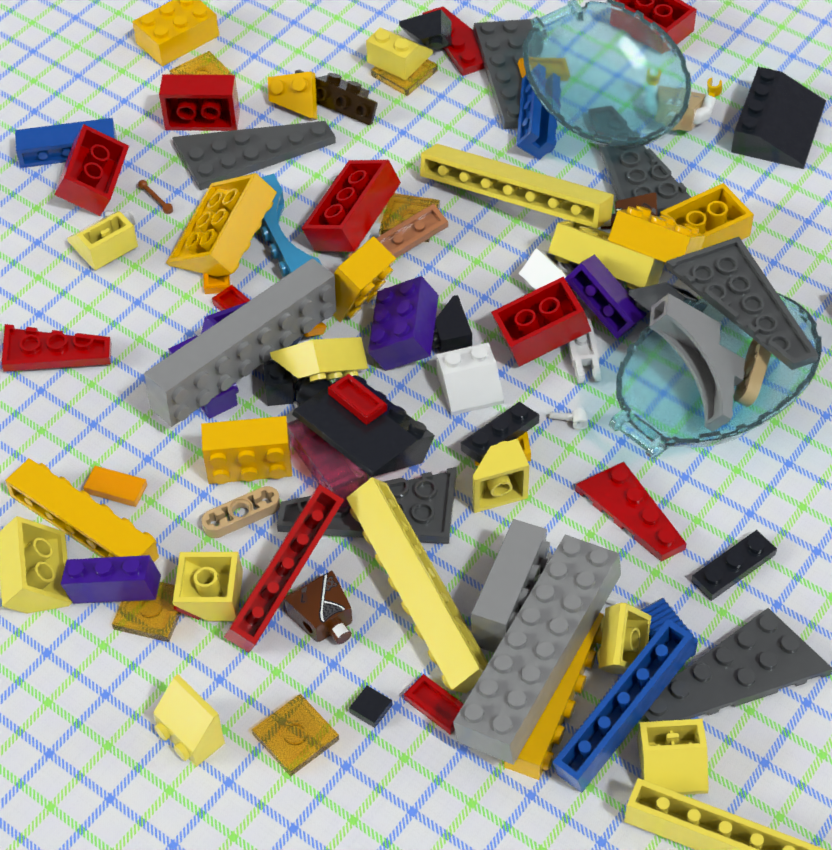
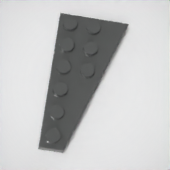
[473,18,541,129]
[587,107,691,216]
[172,121,336,191]
[666,237,819,370]
[277,467,457,544]
[641,608,832,722]

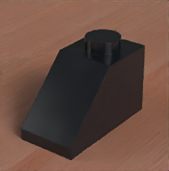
[399,9,451,50]
[432,295,472,353]
[263,360,295,406]

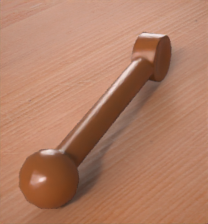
[138,180,173,214]

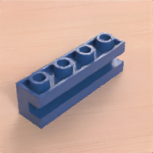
[516,65,560,160]
[15,118,117,168]

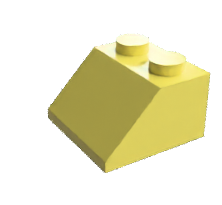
[366,28,433,80]
[472,439,529,513]
[173,552,243,621]
[597,603,651,674]
[153,674,225,767]

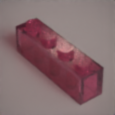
[287,419,368,509]

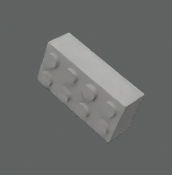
[471,519,550,653]

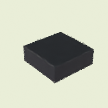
[349,685,392,728]

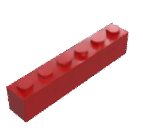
[224,484,344,653]

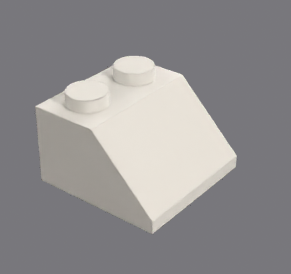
[519,248,581,300]
[436,342,504,416]

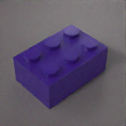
[368,276,439,371]

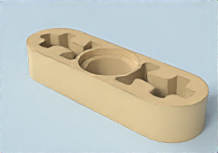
[734,339,771,407]
[202,486,280,538]

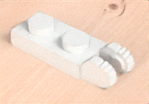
[567,317,601,384]

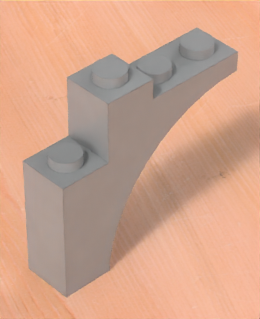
[649,293,745,432]

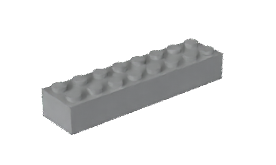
[144,258,336,427]
[453,534,621,765]

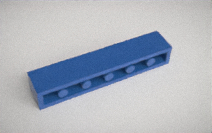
[553,619,695,793]

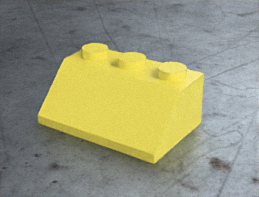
[270,337,368,382]
[0,516,72,614]

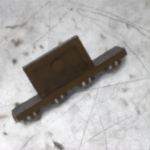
[294,70,378,125]

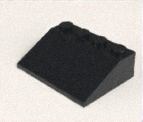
[731,67,826,169]
[292,375,435,477]

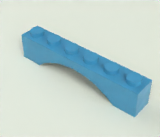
[261,173,322,277]

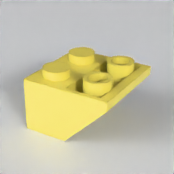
[67,211,138,270]
[637,719,709,795]

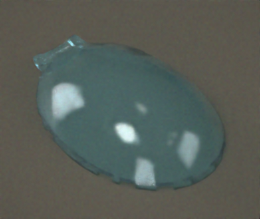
[523,0,691,149]
[609,293,822,459]

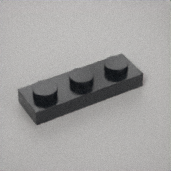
[461,402,539,463]
[691,530,777,601]

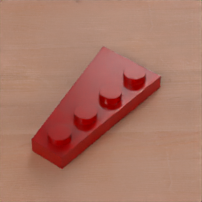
[422,6,485,76]
[1,324,112,372]
[575,462,687,562]

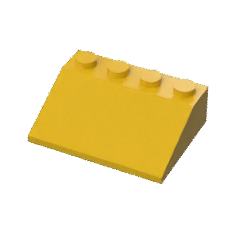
[166,173,277,277]

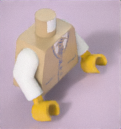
[646,68,722,131]

